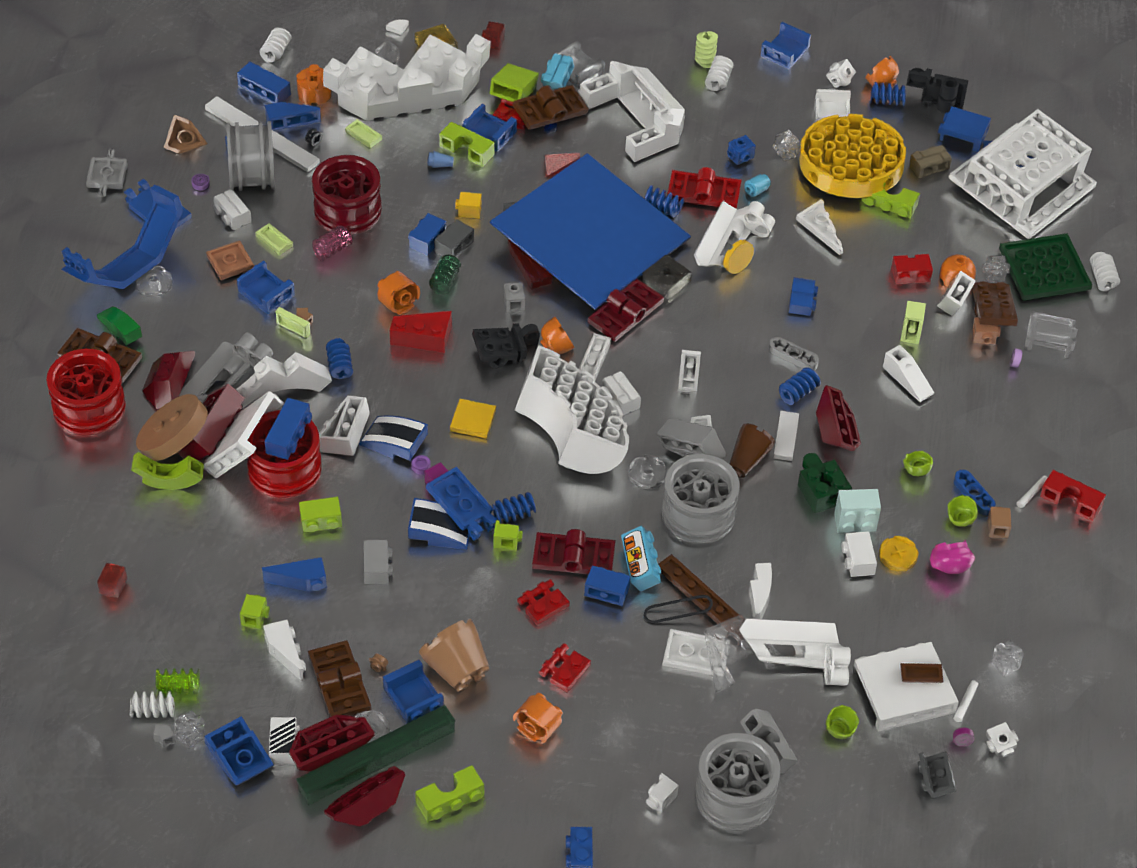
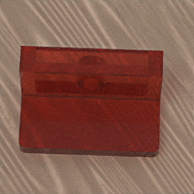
[544,153,580,176]

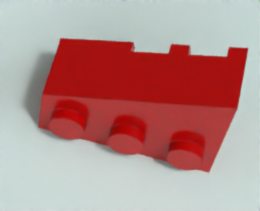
[389,311,452,353]

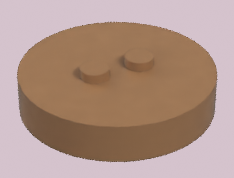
[136,394,208,461]

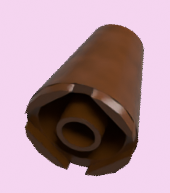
[729,423,775,478]

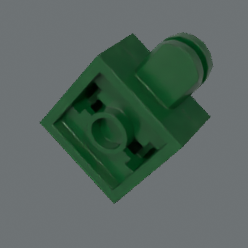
[798,453,852,513]

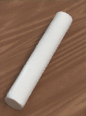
[1016,476,1048,508]
[953,680,978,722]

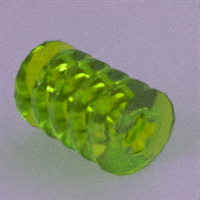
[155,668,200,695]

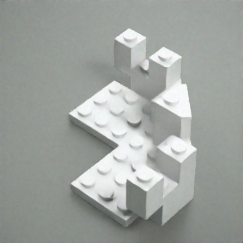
[323,34,491,121]

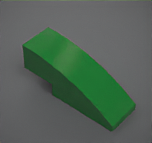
[97,306,142,345]

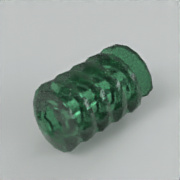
[429,254,461,295]

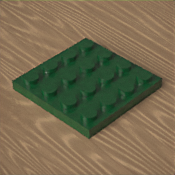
[999,233,1092,300]

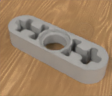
[769,337,819,371]

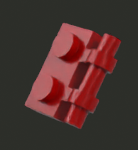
[517,579,570,625]
[539,643,591,692]

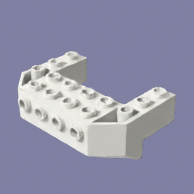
[580,61,685,162]

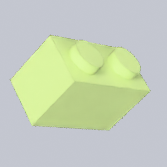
[900,301,926,344]

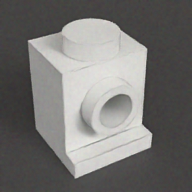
[646,773,679,813]

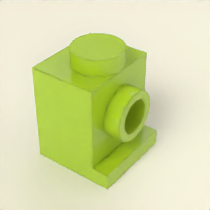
[493,520,523,550]

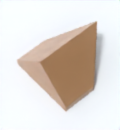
[164,115,208,154]

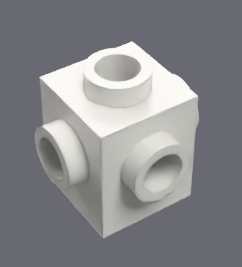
[826,59,856,88]
[986,722,1019,757]

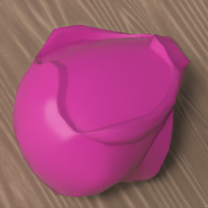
[930,540,975,575]

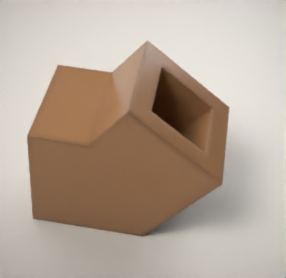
[296,308,313,325]

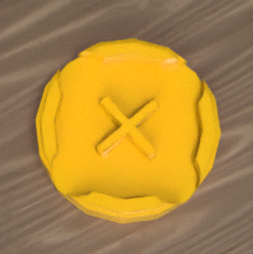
[723,240,754,274]
[878,536,919,572]

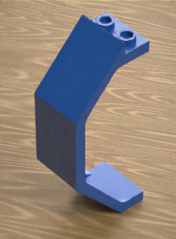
[61,185,183,289]

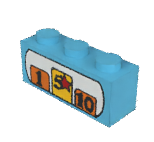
[621,525,661,592]

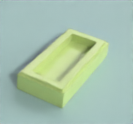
[345,119,382,149]
[256,223,293,255]
[275,307,311,338]

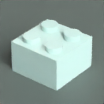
[834,489,881,533]

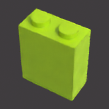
[489,63,539,102]

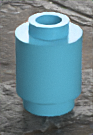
[744,174,771,197]

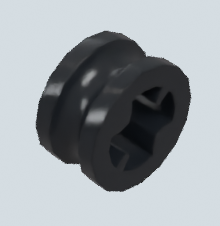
[305,128,322,146]

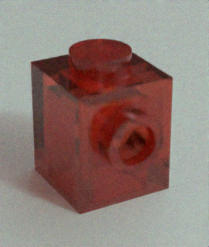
[482,21,505,50]
[97,563,128,598]

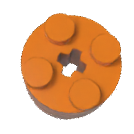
[296,64,332,105]
[377,271,420,315]
[513,693,563,743]

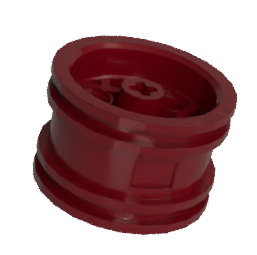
[312,155,382,235]

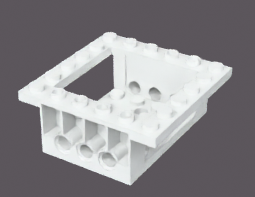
[949,109,1097,239]

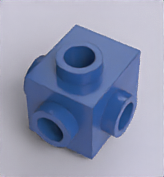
[727,135,756,165]

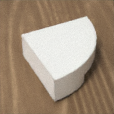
[386,20,409,35]

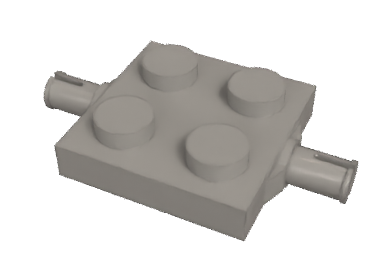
[86,149,128,197]

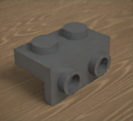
[917,751,957,798]

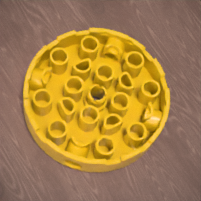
[799,114,906,198]

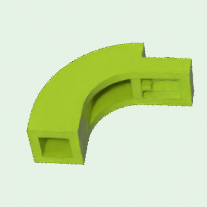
[131,452,204,490]

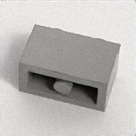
[364,540,393,584]

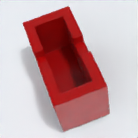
[891,254,933,284]

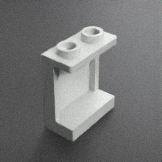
[815,89,851,122]

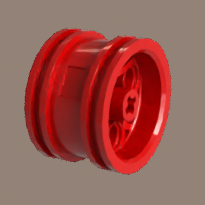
[46,349,126,435]
[247,410,322,498]

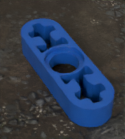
[954,470,996,516]

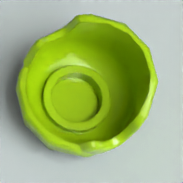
[903,451,933,477]
[948,495,978,527]
[825,705,859,740]

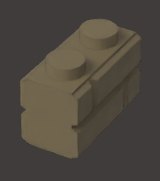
[909,145,952,178]

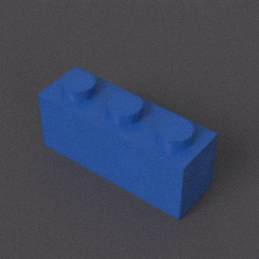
[237,62,291,103]
[264,398,312,460]

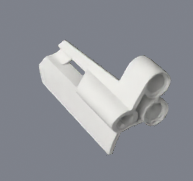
[694,201,775,268]
[739,618,851,686]

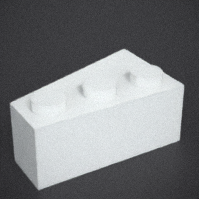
[319,396,370,456]

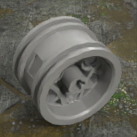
[226,121,275,190]
[662,454,740,543]
[695,733,780,831]

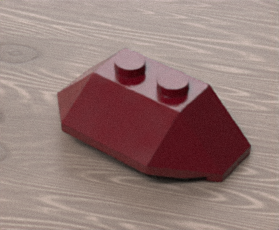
[142,351,196,410]
[816,385,861,451]
[289,715,375,772]
[324,766,405,827]

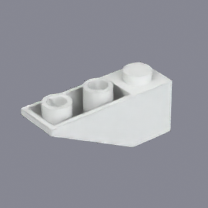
[883,345,934,402]
[263,620,306,681]

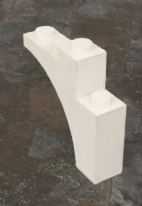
[236,352,332,408]

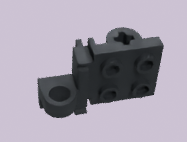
[906,68,969,113]
[472,323,540,368]

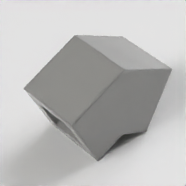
[153,723,175,747]

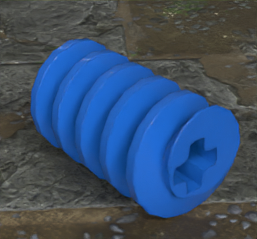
[870,82,906,107]
[644,185,684,218]
[326,338,353,379]
[779,368,821,405]
[492,492,536,524]

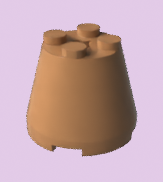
[419,619,490,692]

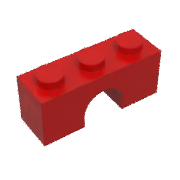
[1040,470,1106,522]

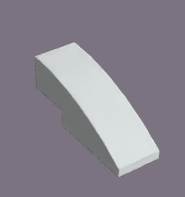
[748,563,772,619]

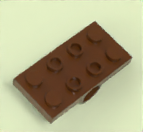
[512,85,589,130]
[972,281,1018,326]
[57,328,142,383]
[308,640,372,717]

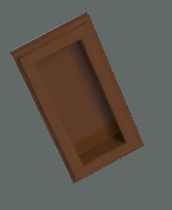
[900,663,944,683]

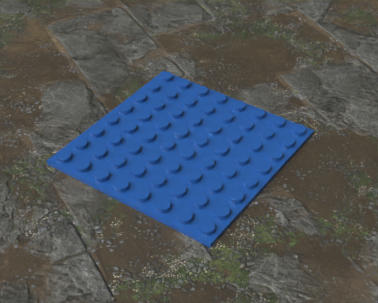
[490,153,691,310]

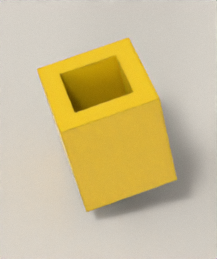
[455,192,482,219]

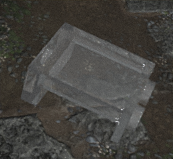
[555,41,605,89]
[1024,311,1078,358]

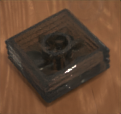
[642,255,692,299]

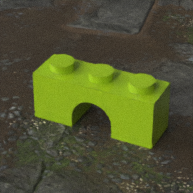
[439,122,494,167]
[861,177,920,218]
[415,765,484,822]

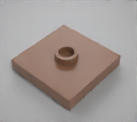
[206,241,254,280]

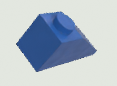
[265,102,321,131]
[262,557,327,591]

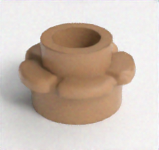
[369,654,389,672]

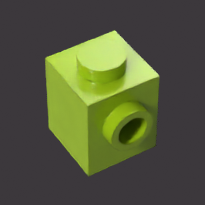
[240,594,270,629]

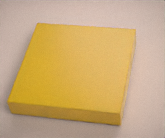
[450,399,496,439]

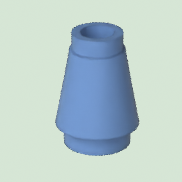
[427,151,454,168]

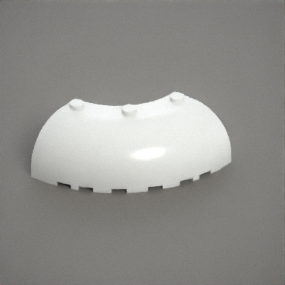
[514,345,629,474]

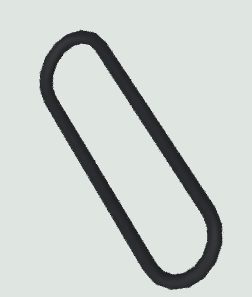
[644,595,713,623]

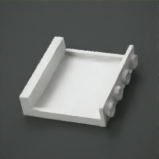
[203,391,284,478]
[852,642,958,731]

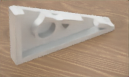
[796,199,843,255]

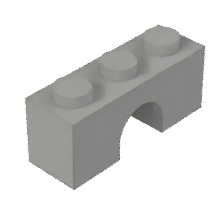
[740,709,798,774]

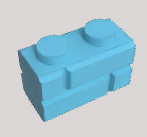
[541,54,575,90]

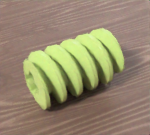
[695,31,718,68]

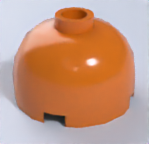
[865,56,899,88]
[939,254,976,287]
[540,317,575,354]

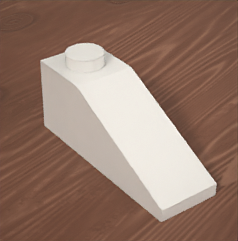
[678,350,701,391]

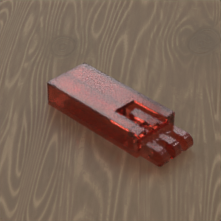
[508,240,553,290]

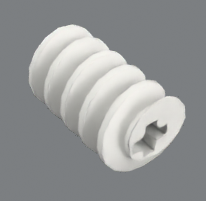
[260,27,292,63]
[705,55,734,91]
[1090,252,1120,291]
[130,691,175,718]

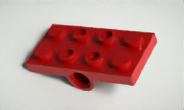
[667,167,742,209]

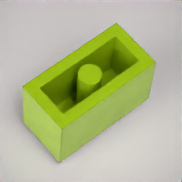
[299,497,342,532]

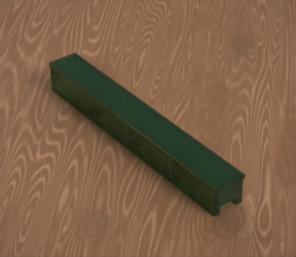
[296,705,456,806]

